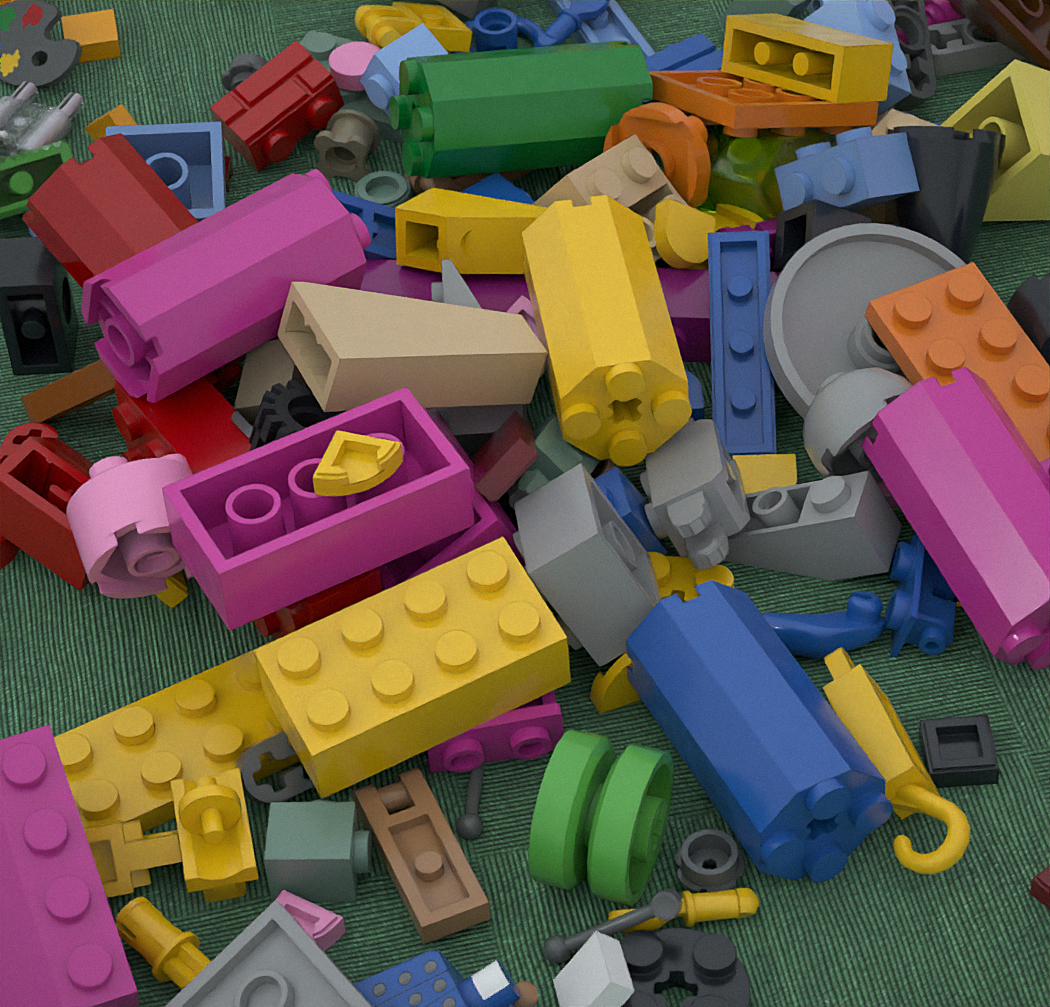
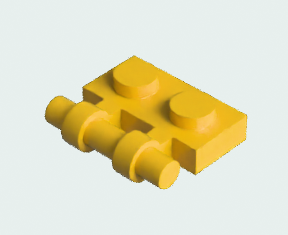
[355,2,472,54]

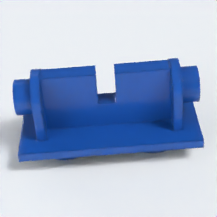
[884,532,956,658]

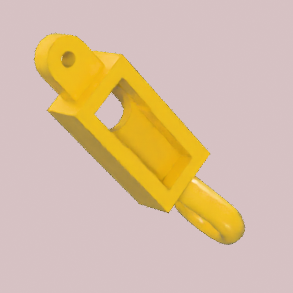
[822,647,970,875]

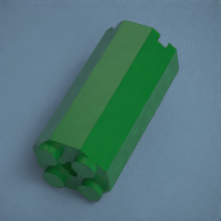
[389,40,653,179]

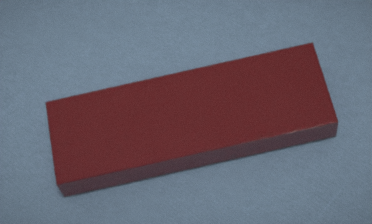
[472,410,537,503]

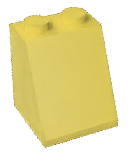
[940,59,1050,222]

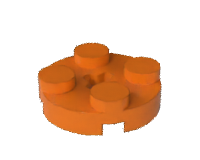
[603,102,711,208]

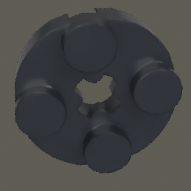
[620,928,750,1007]

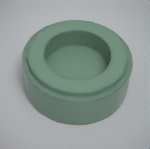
[354,171,412,209]

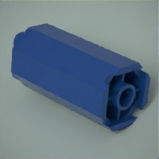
[626,580,893,882]

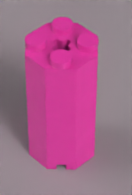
[81,169,371,403]
[861,367,1050,670]

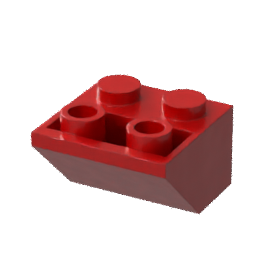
[0,436,94,591]

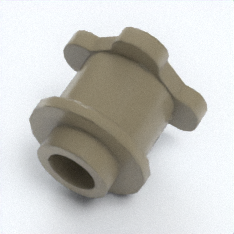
[314,110,381,182]

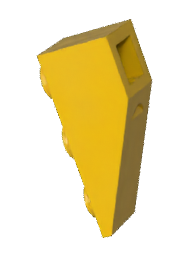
[395,187,547,274]

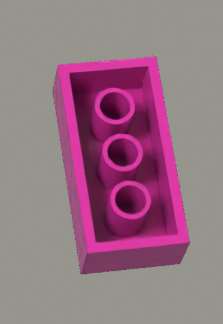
[162,387,475,631]

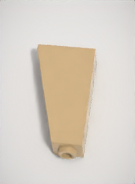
[277,282,548,412]

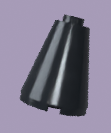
[886,126,1006,264]

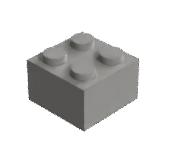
[513,463,661,667]

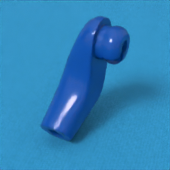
[763,591,885,658]

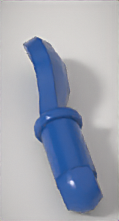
[534,0,610,47]

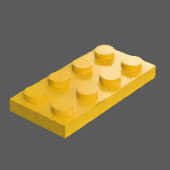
[54,642,300,833]

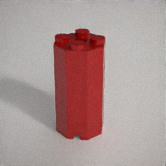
[22,133,279,393]

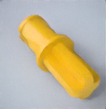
[115,896,211,990]

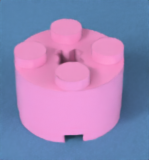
[66,454,193,599]

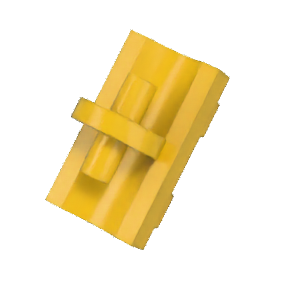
[170,768,259,902]

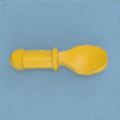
[608,888,759,934]

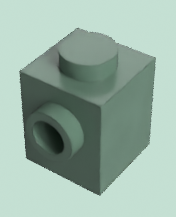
[264,799,372,902]

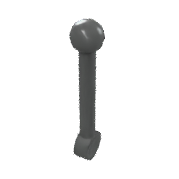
[456,761,485,840]
[543,889,683,964]

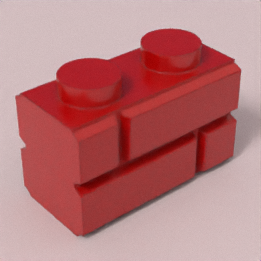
[209,40,345,172]

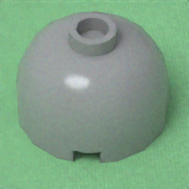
[802,367,913,485]

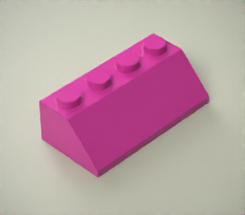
[0,725,139,1007]

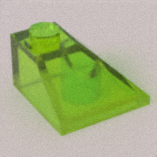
[697,125,827,221]

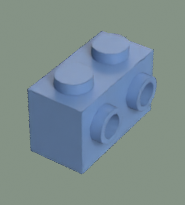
[774,127,920,212]

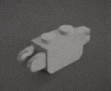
[639,418,751,570]

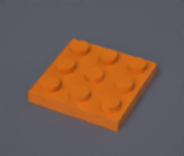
[649,70,879,138]

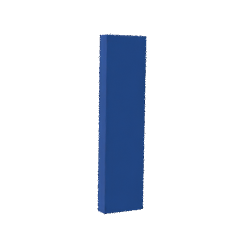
[708,231,776,459]

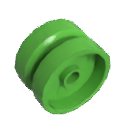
[528,729,674,906]

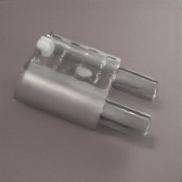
[0,81,84,159]

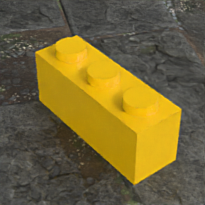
[721,13,894,104]

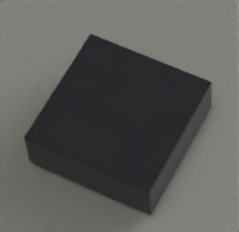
[918,715,1000,788]

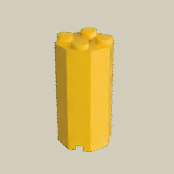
[522,195,692,466]

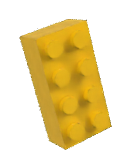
[253,537,571,799]

